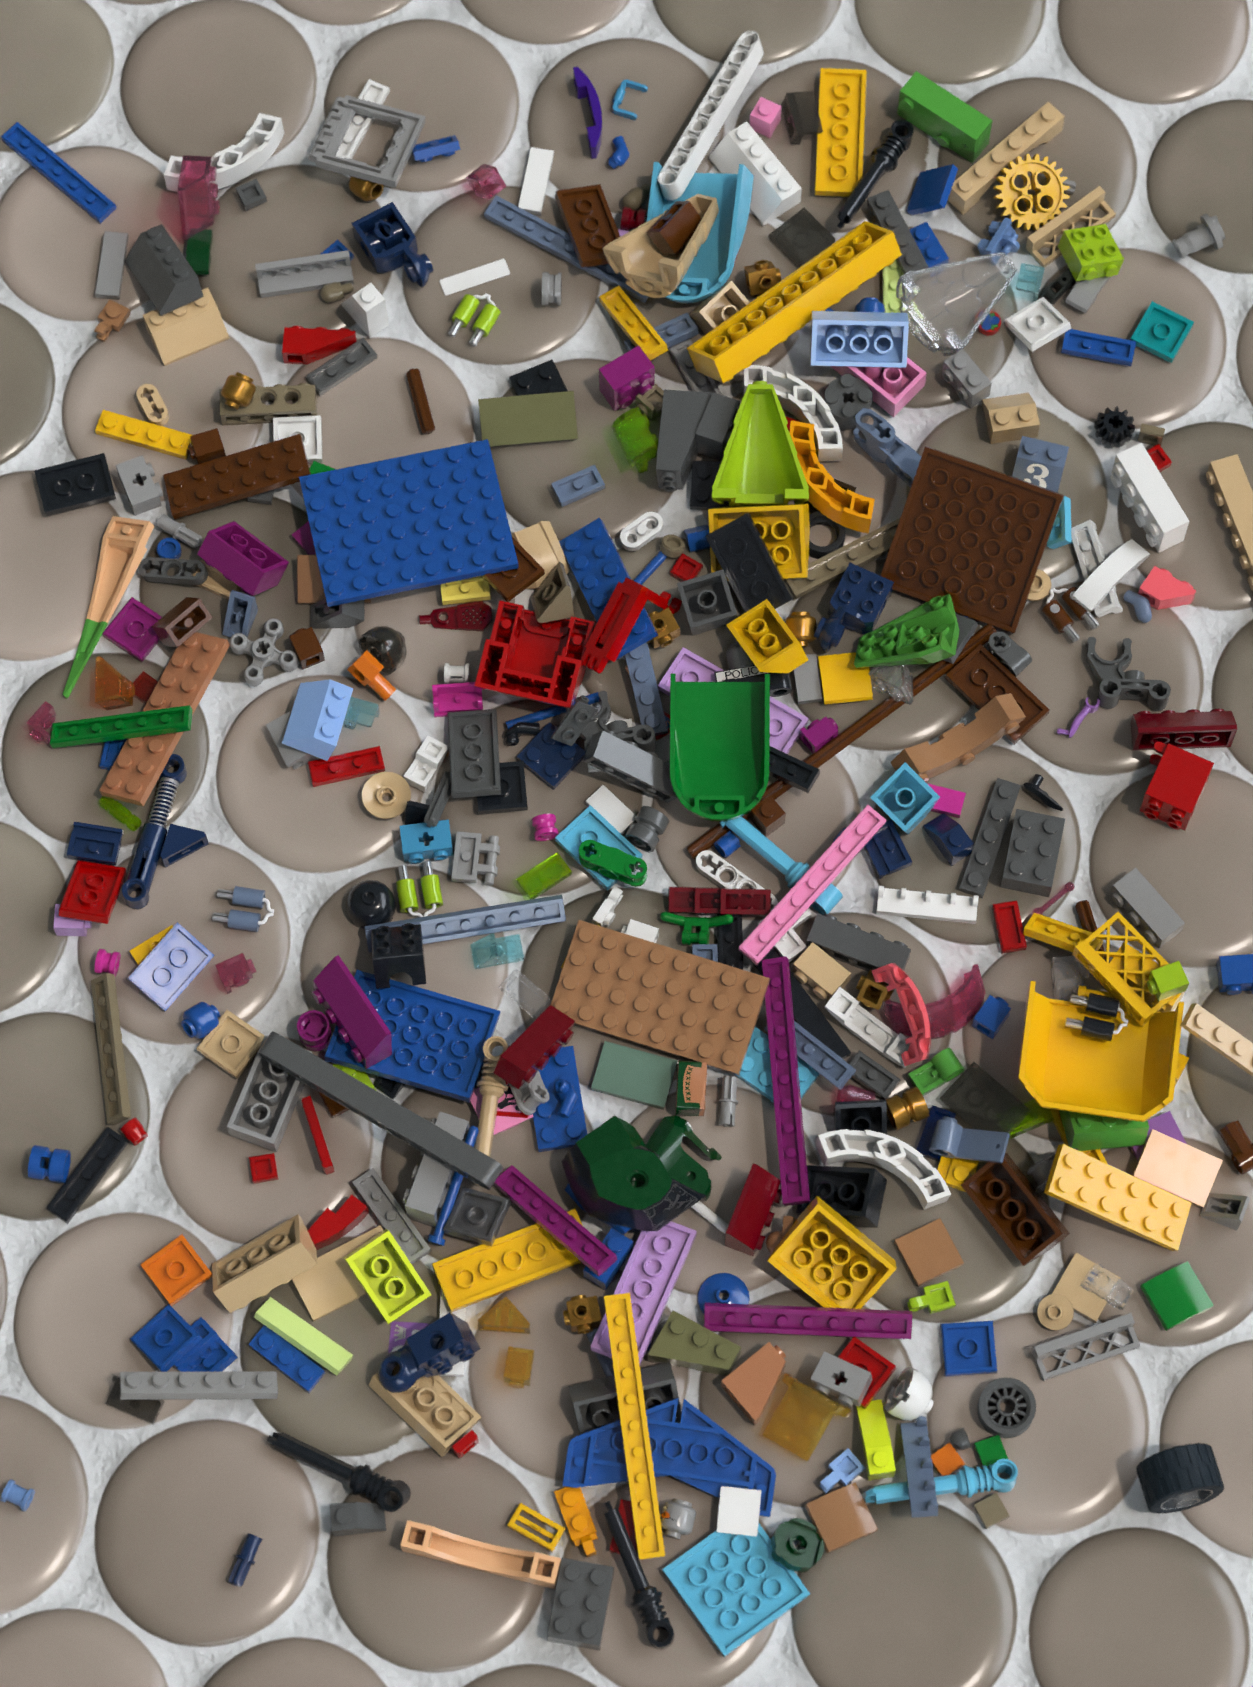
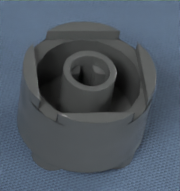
[824,374,872,431]

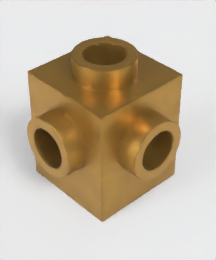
[744,260,781,296]
[647,608,680,649]
[856,969,894,1010]
[563,1295,602,1334]

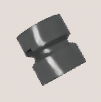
[625,806,669,852]

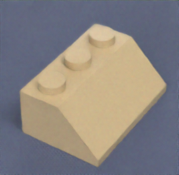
[143,288,229,366]

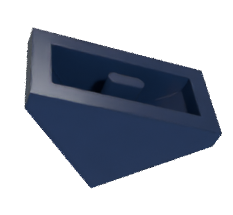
[160,824,209,868]

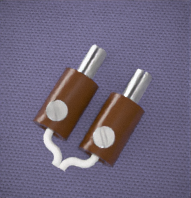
[1042,587,1099,642]

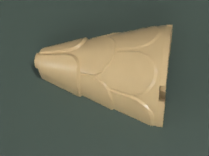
[603,194,719,298]

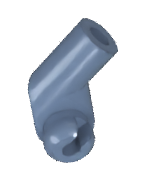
[1124,590,1152,623]

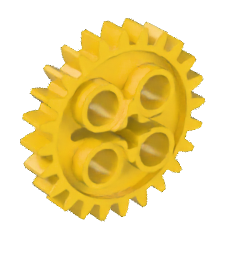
[993,154,1070,231]

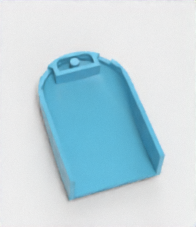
[647,162,754,303]

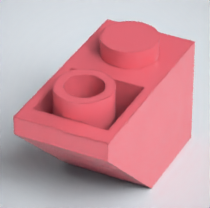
[1138,566,1196,610]

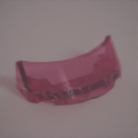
[883,964,986,1040]

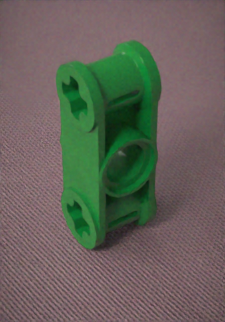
[579,840,647,887]

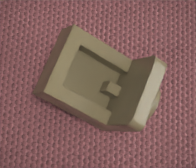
[636,384,664,421]

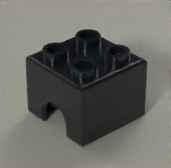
[371,923,426,989]

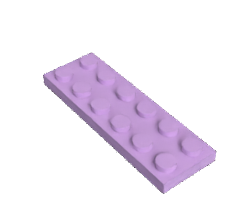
[658,647,809,754]
[590,1221,697,1364]

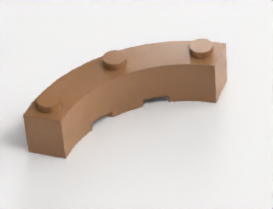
[890,693,1026,782]

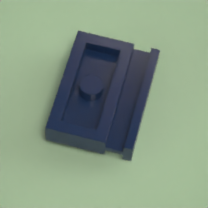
[864,819,912,879]
[67,822,124,866]

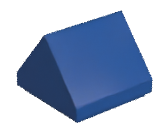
[684,524,710,553]

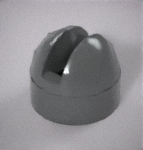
[949,1428,971,1451]

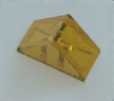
[478,1296,530,1334]

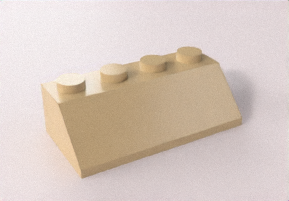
[212,1214,317,1313]

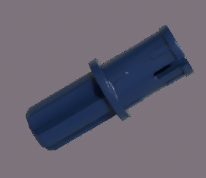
[228,1533,263,1587]

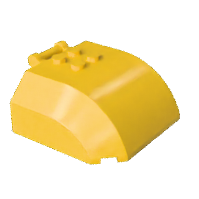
[1018,981,1184,1122]

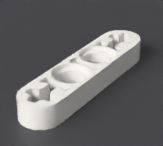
[696,850,778,918]

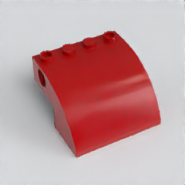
[474,600,596,709]

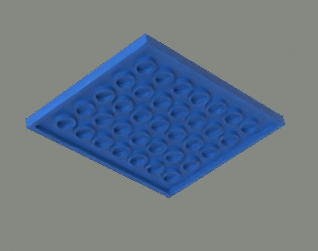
[299,439,519,607]

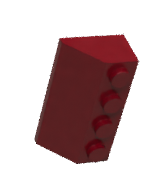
[1130,709,1237,750]

